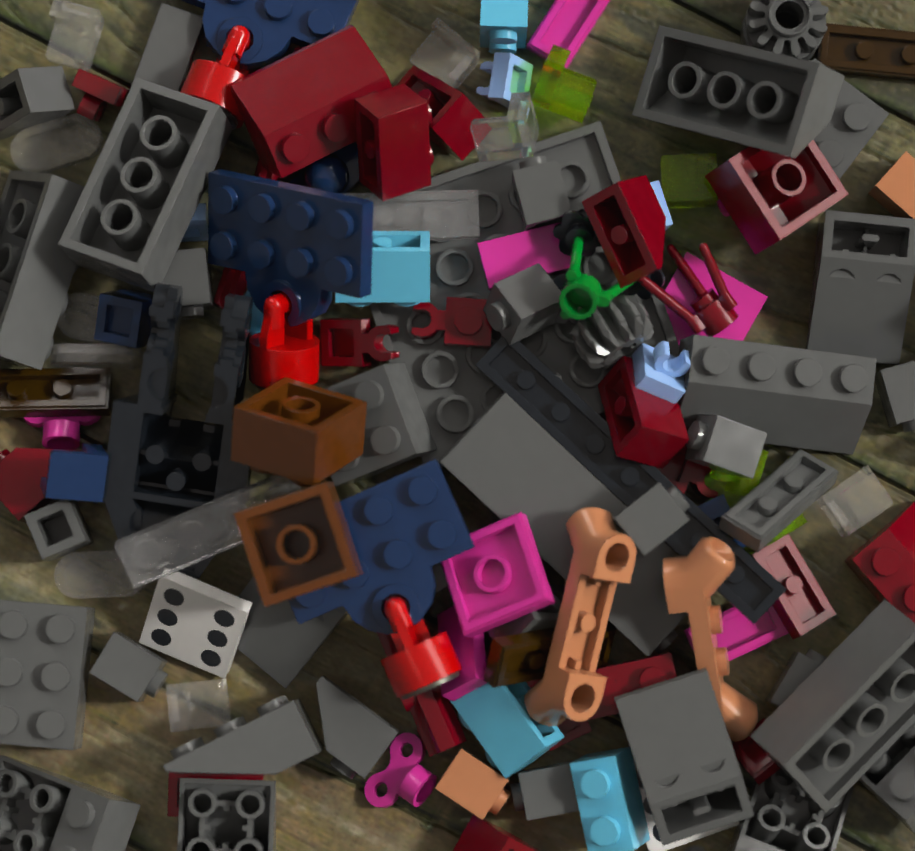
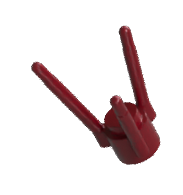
[638,243,738,337]

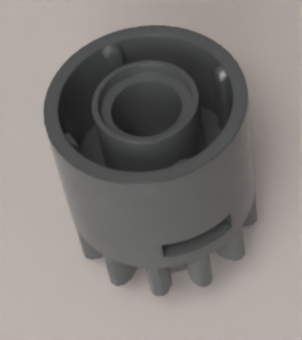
[740,0,829,61]

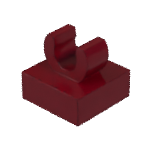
[72,68,130,122]

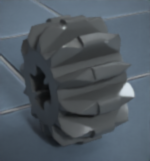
[571,295,654,369]

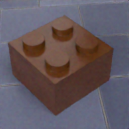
[231,377,367,487]
[233,482,364,607]

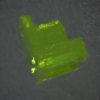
[530,45,597,123]
[660,153,719,209]

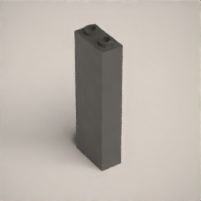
[439,392,689,657]

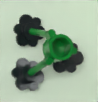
[553,210,665,325]

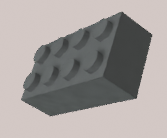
[58,77,233,292]

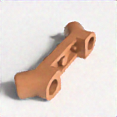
[524,507,636,726]
[663,537,759,742]

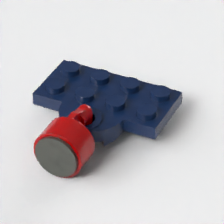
[180,0,359,130]
[208,169,374,390]
[288,459,475,700]

